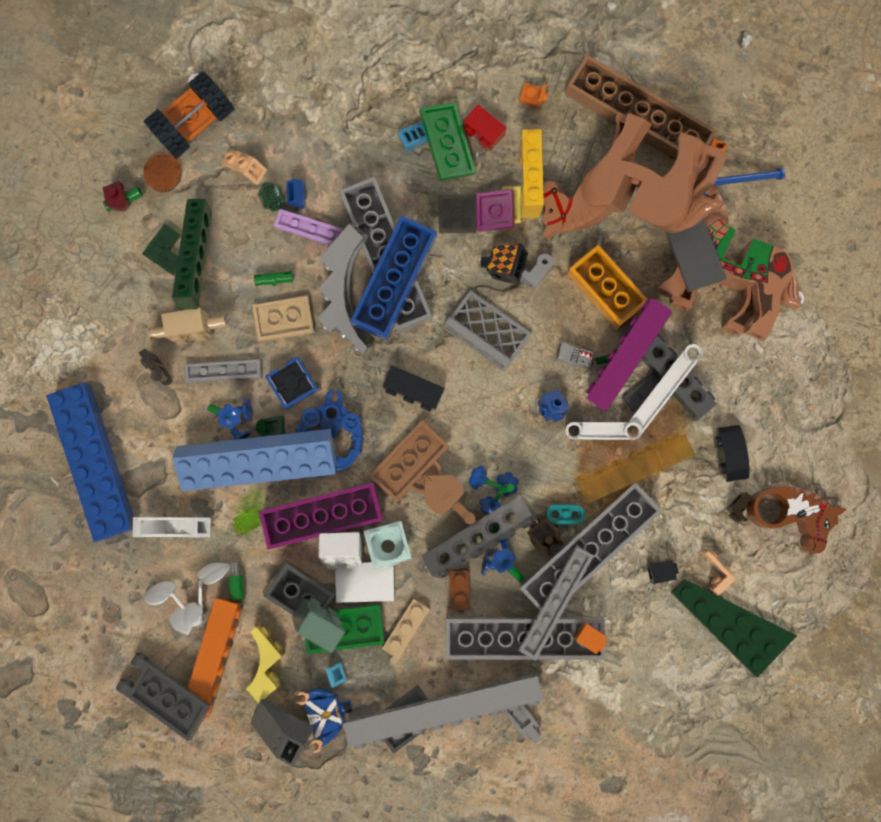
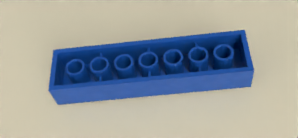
[46,382,134,542]

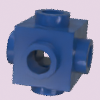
[537,389,569,422]

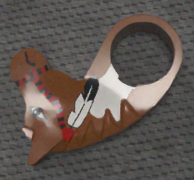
[747,486,846,553]

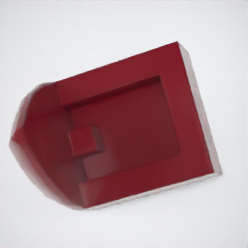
[102,181,129,212]

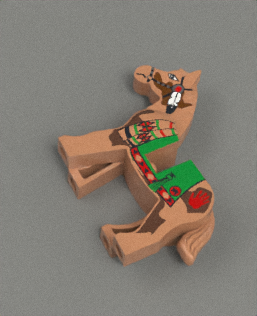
[657,186,801,341]

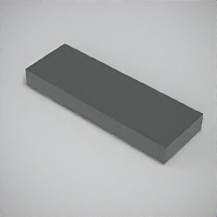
[622,363,670,413]

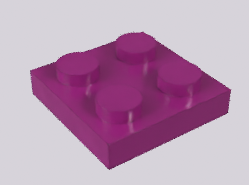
[476,189,515,232]

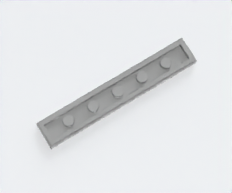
[518,545,594,661]

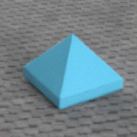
[326,662,347,688]

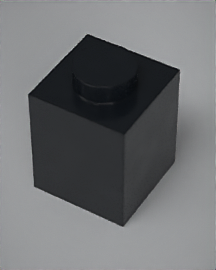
[646,559,679,584]

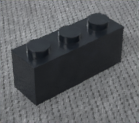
[383,365,445,412]

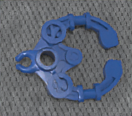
[296,389,364,471]

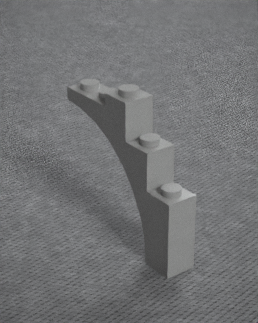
[317,224,373,353]

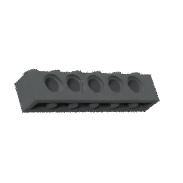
[620,326,717,421]
[422,495,537,579]

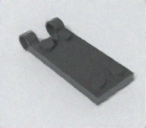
[116,653,211,741]

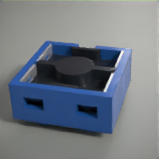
[265,356,319,410]

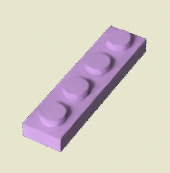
[274,209,344,246]

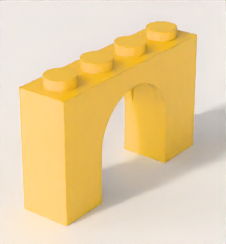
[519,129,544,218]

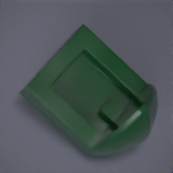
[255,416,285,437]

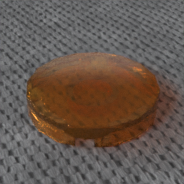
[143,155,182,193]

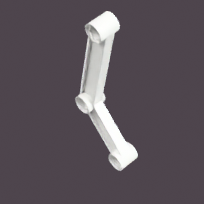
[565,344,702,440]

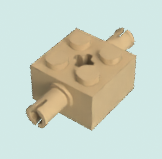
[147,308,227,345]

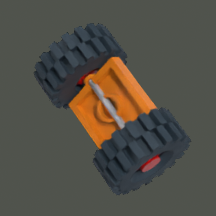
[143,71,235,159]

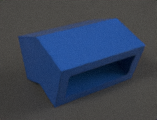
[286,179,305,208]

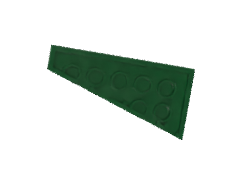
[671,579,797,677]

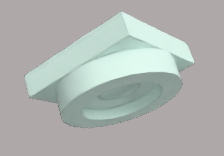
[364,521,412,570]

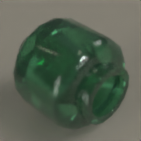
[258,182,286,212]

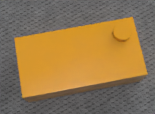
[567,245,648,330]

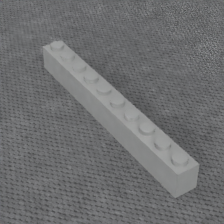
[343,673,543,749]

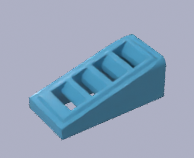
[397,122,428,152]

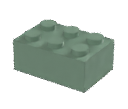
[292,597,345,653]

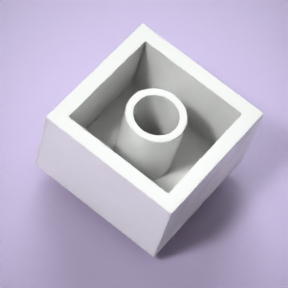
[319,532,362,570]

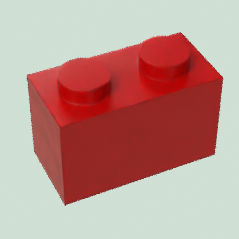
[463,105,507,151]

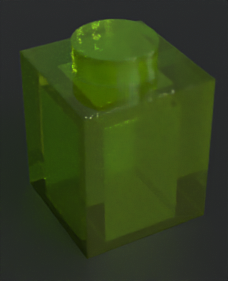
[233,507,262,536]

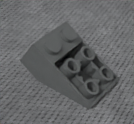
[251,699,314,767]

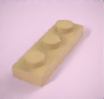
[382,598,430,659]

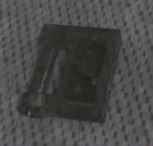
[139,348,173,386]

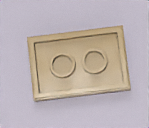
[252,295,315,342]

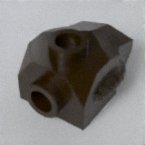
[526,517,564,556]

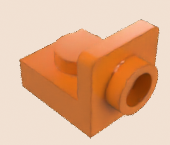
[519,82,549,109]

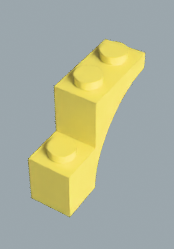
[246,624,285,703]

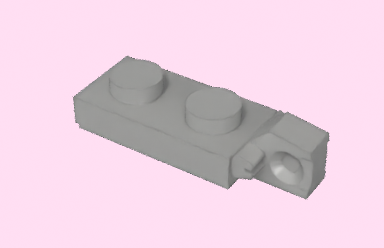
[503,705,541,743]

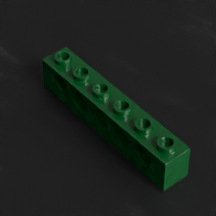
[172,199,212,310]

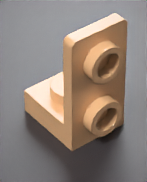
[221,149,267,185]
[701,550,736,596]

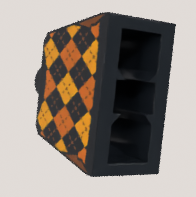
[480,243,528,285]

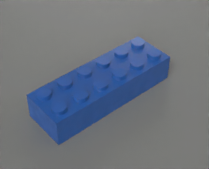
[350,215,437,341]

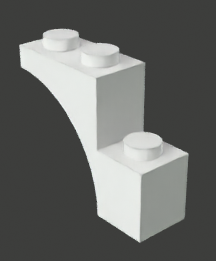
[132,517,211,537]

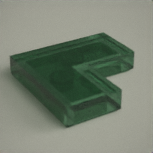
[142,224,181,276]

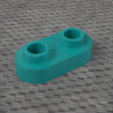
[546,505,585,524]

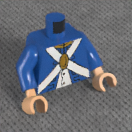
[295,688,354,753]

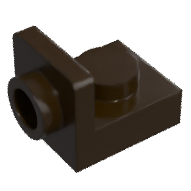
[726,492,752,523]

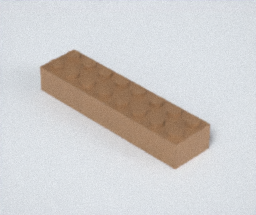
[565,55,717,160]

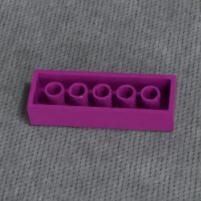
[586,298,673,411]
[259,483,384,550]

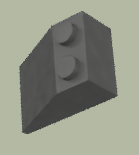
[263,559,335,615]

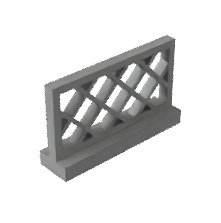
[443,290,532,372]

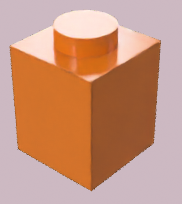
[574,622,607,654]

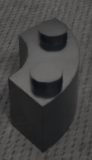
[714,425,750,482]

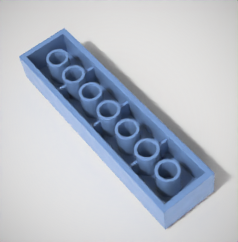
[172,429,337,491]

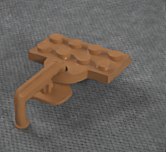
[369,420,477,525]

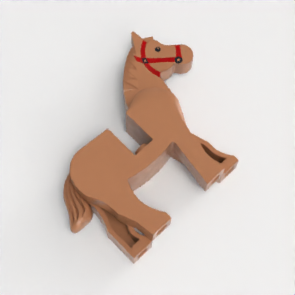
[542,112,728,239]

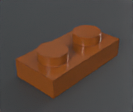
[449,570,470,610]

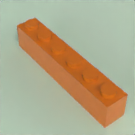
[188,596,242,720]

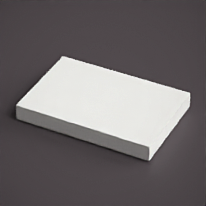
[335,562,395,603]

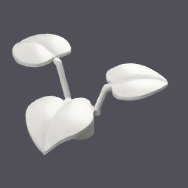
[144,562,231,635]

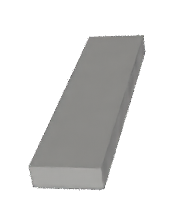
[184,359,262,383]

